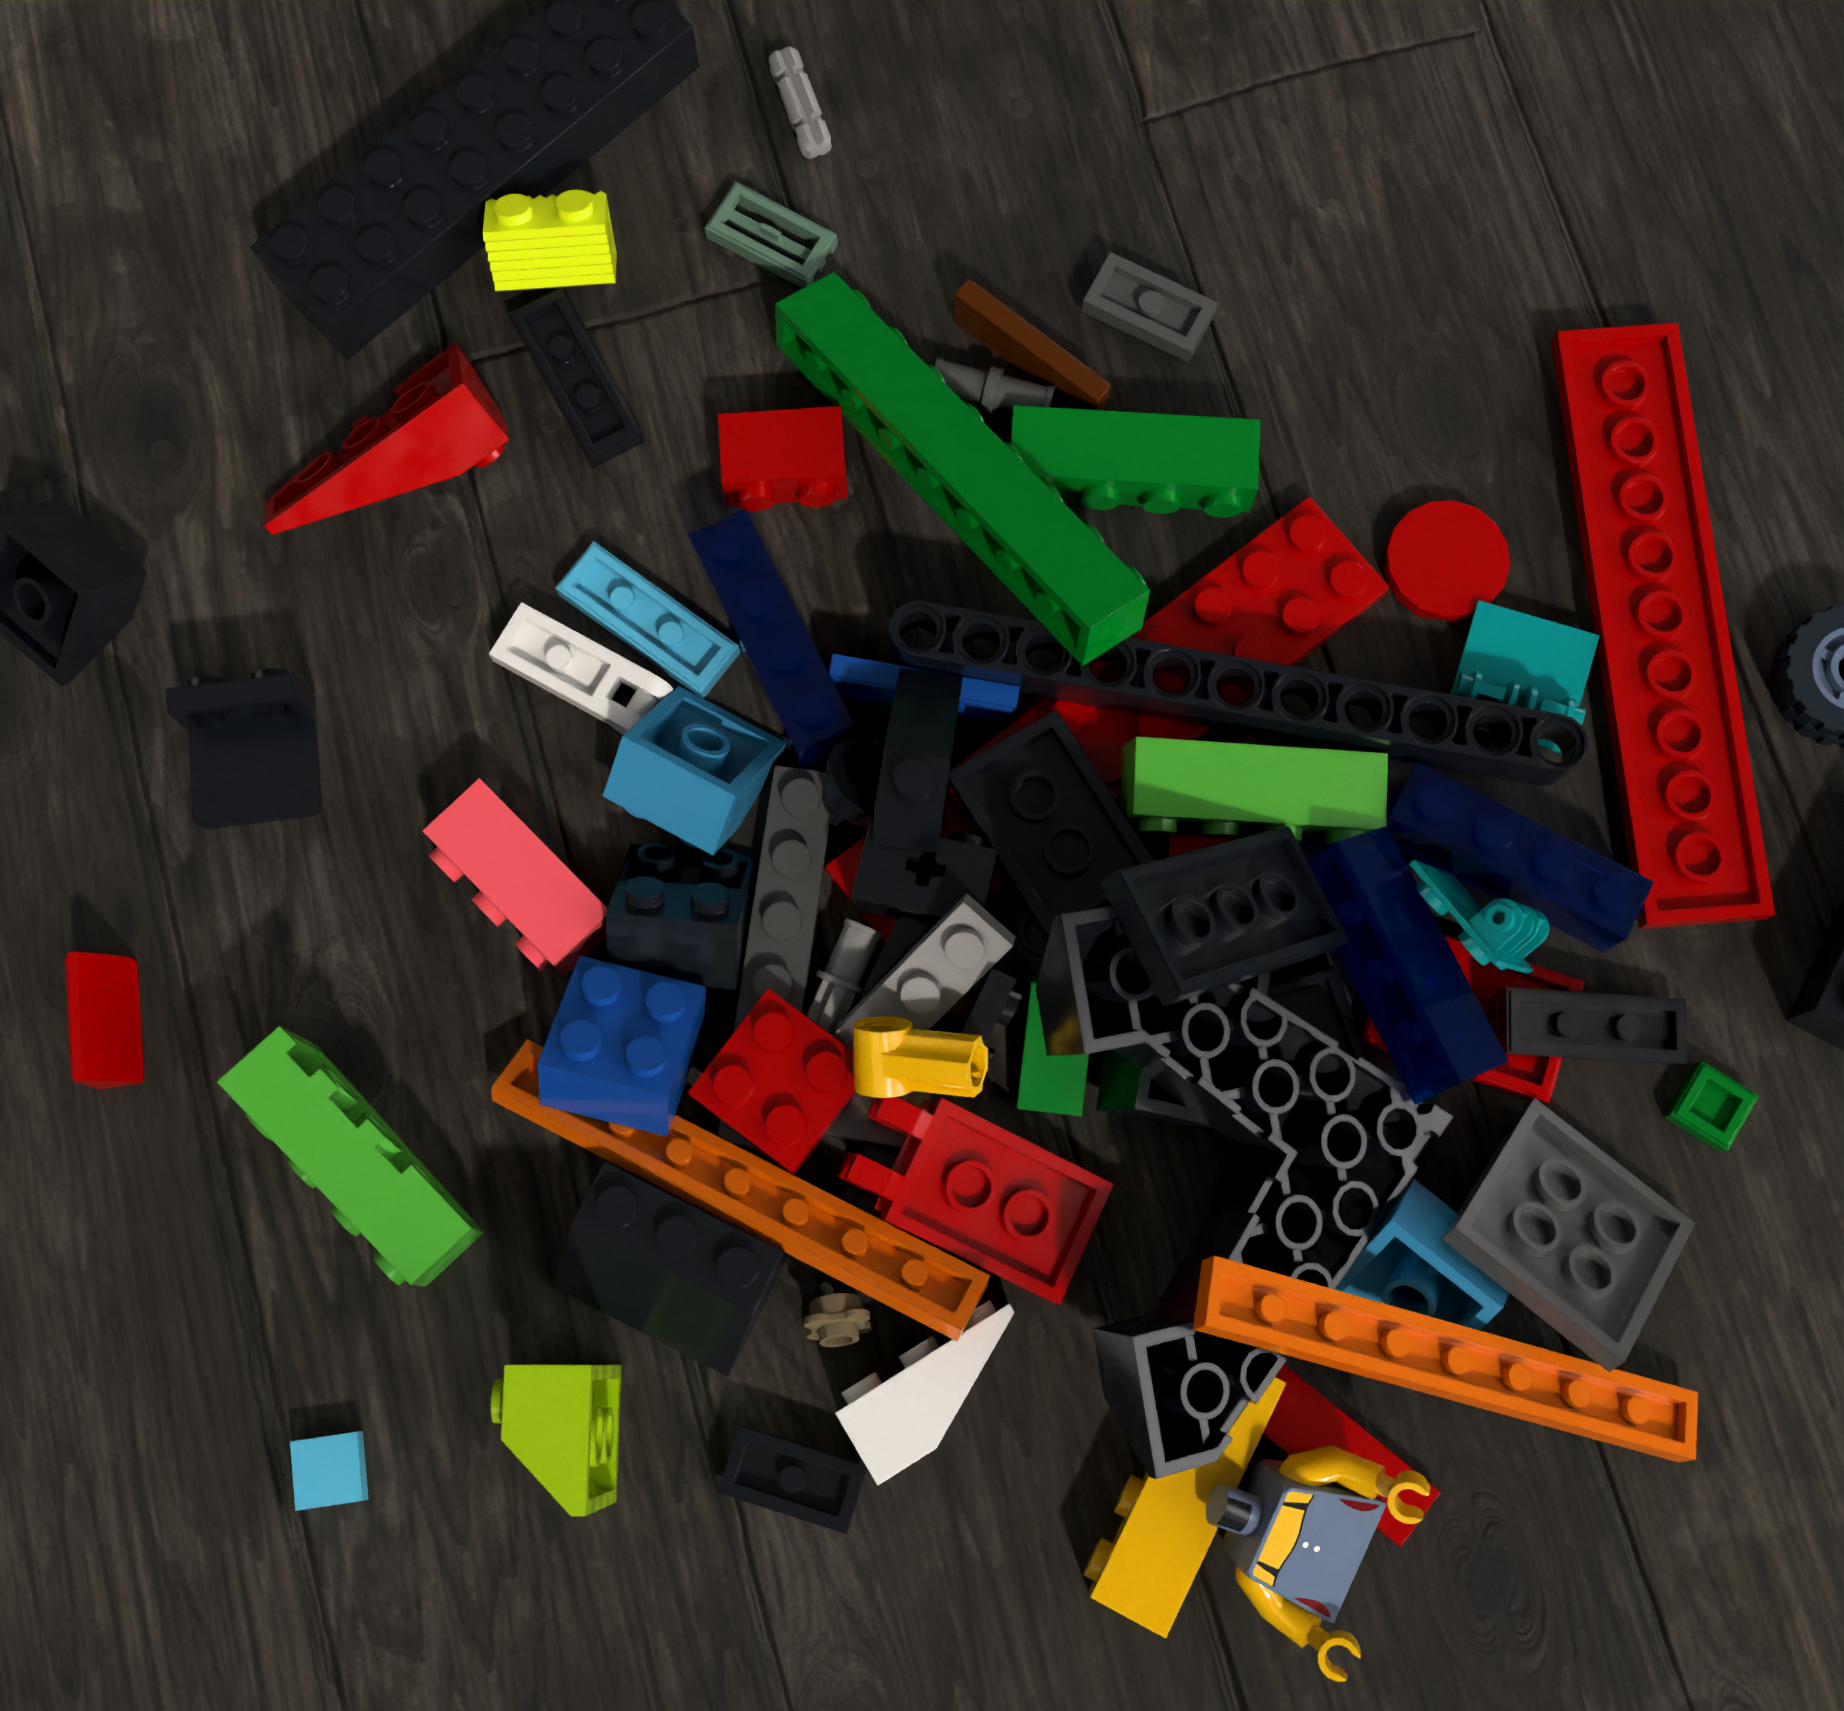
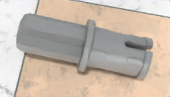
[806,919,883,1040]

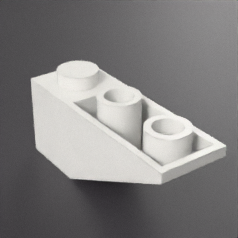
[835,1300,1015,1486]

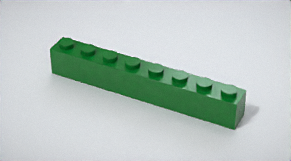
[775,272,1150,666]

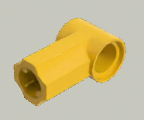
[853,1016,988,1098]

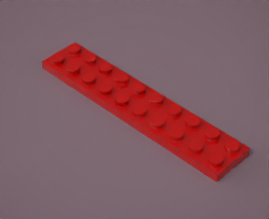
[1551,323,1775,929]
[825,496,1390,945]

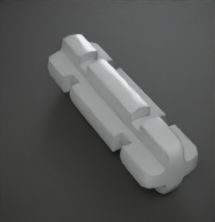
[768,46,832,159]

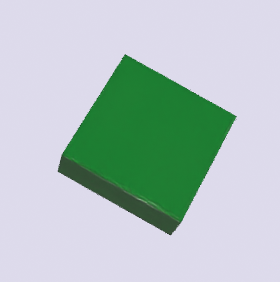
[1663,1061,1759,1153]

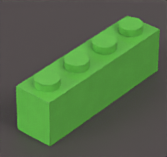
[1120,737,1388,847]

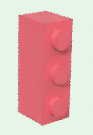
[423,778,608,977]

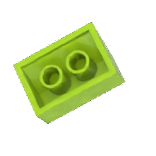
[491,1364,621,1516]

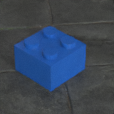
[537,955,706,1137]

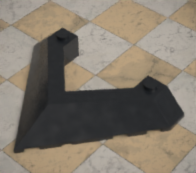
[1036,906,1454,1479]

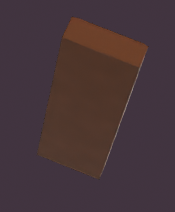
[954,279,1111,411]

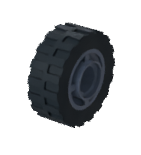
[1770,602,1844,748]

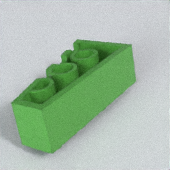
[217,1026,485,1287]

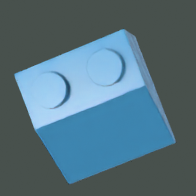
[603,686,786,855]
[1335,1179,1509,1330]

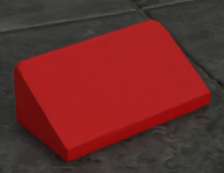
[65,951,145,1089]

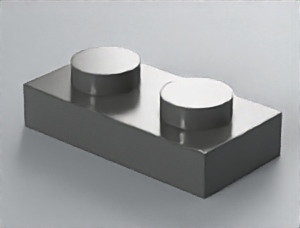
[1082,252,1218,363]

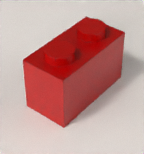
[718,406,848,512]

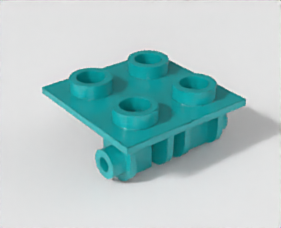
[1450,600,1600,754]
[1409,860,1549,974]

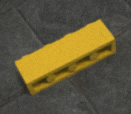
[1083,1377,1286,1639]

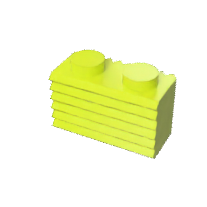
[483,189,617,292]

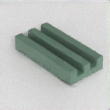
[705,181,838,289]

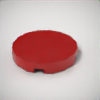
[1384,500,1510,622]

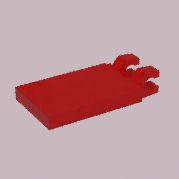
[837,1097,1114,1305]

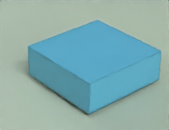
[290,1431,369,1511]

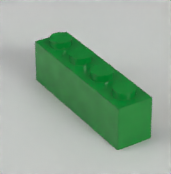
[1010,405,1260,518]

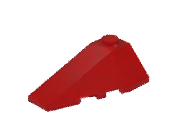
[264,342,509,535]

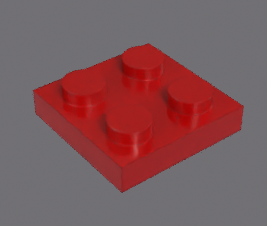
[688,988,856,1175]

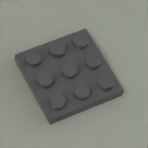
[1442,1097,1695,1372]

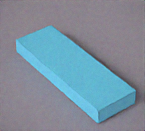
[555,541,741,699]

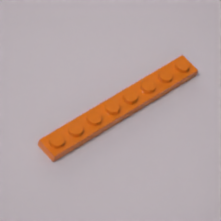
[491,1039,990,1342]
[1193,1256,1698,1463]

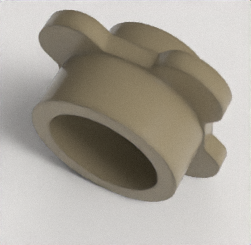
[803,1293,872,1347]

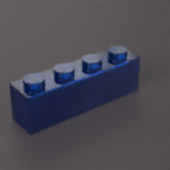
[688,509,855,770]
[1374,762,1654,953]
[1308,826,1509,1105]

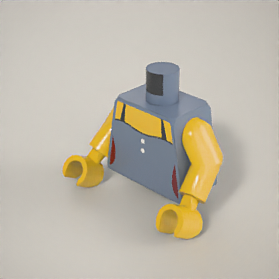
[1206,1445,1430,1682]

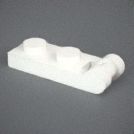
[489,602,673,735]

